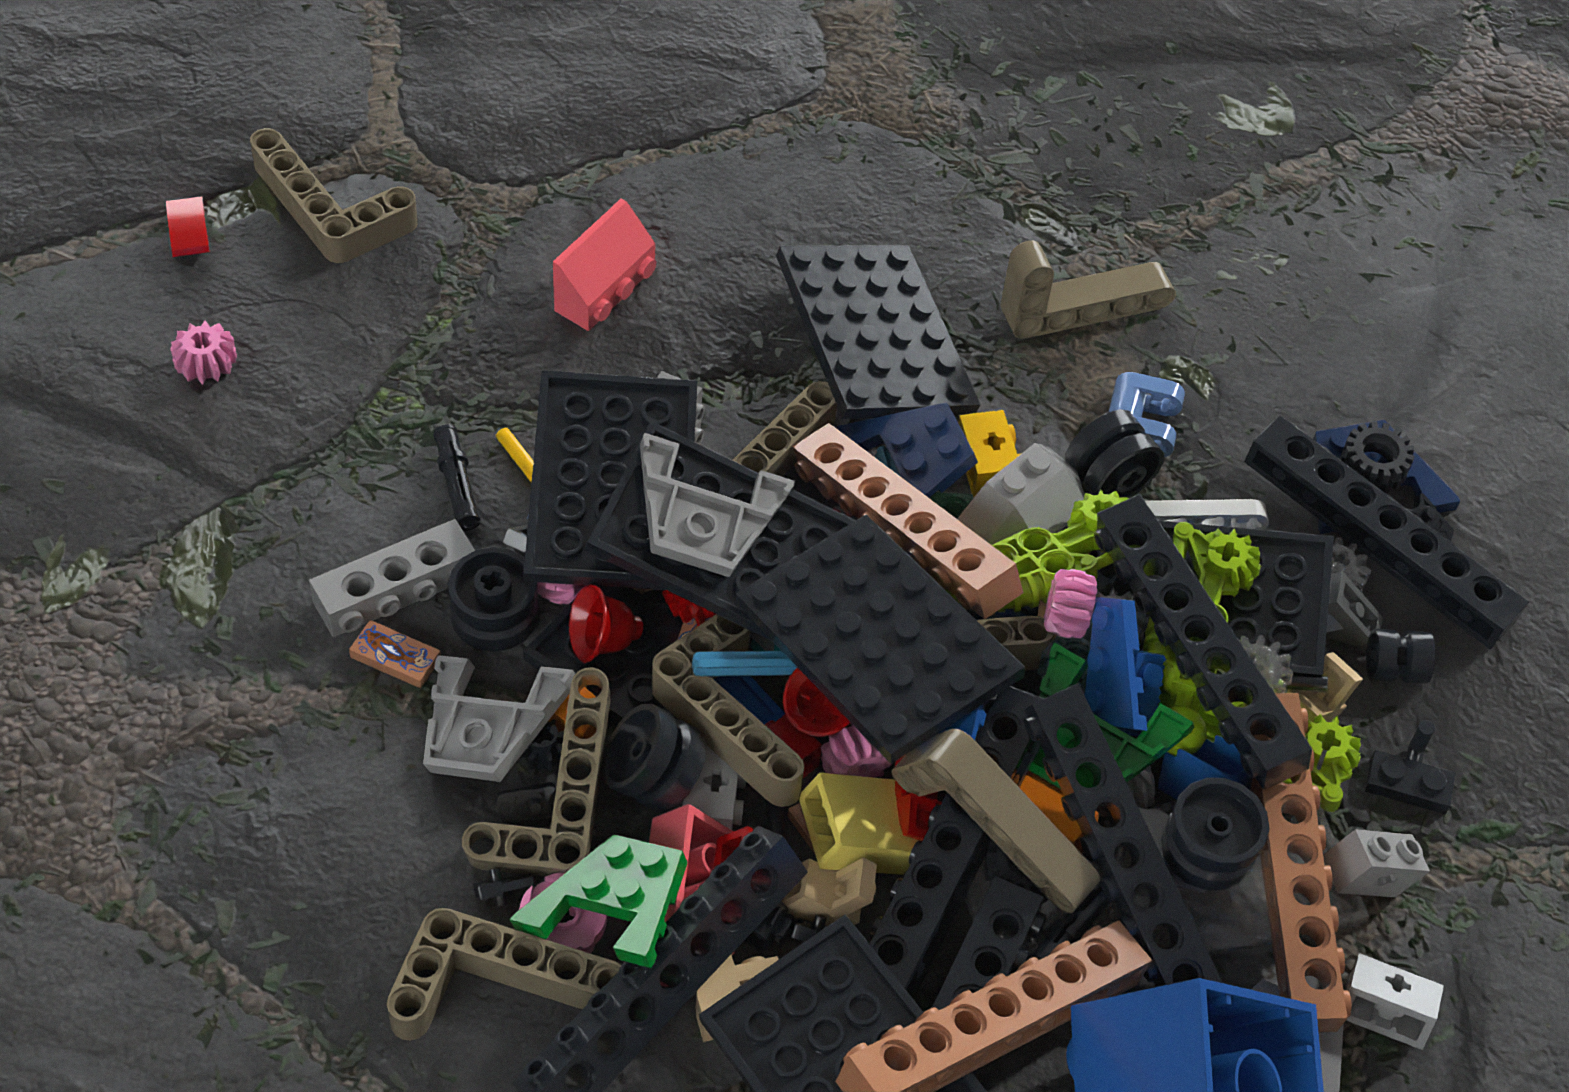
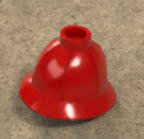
[569,584,643,663]
[783,667,851,737]

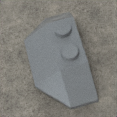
[957,443,1084,545]

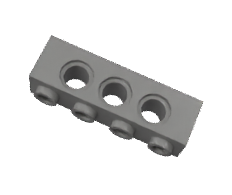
[309,519,475,637]

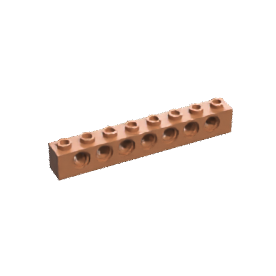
[792,423,1023,619]
[1243,693,1352,1032]
[835,920,1153,1092]

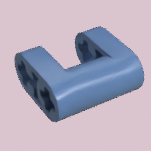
[1109,372,1185,457]

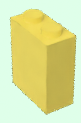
[799,773,921,875]

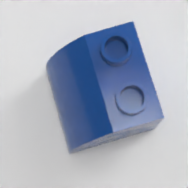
[1066,978,1324,1092]

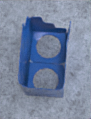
[1157,735,1252,800]

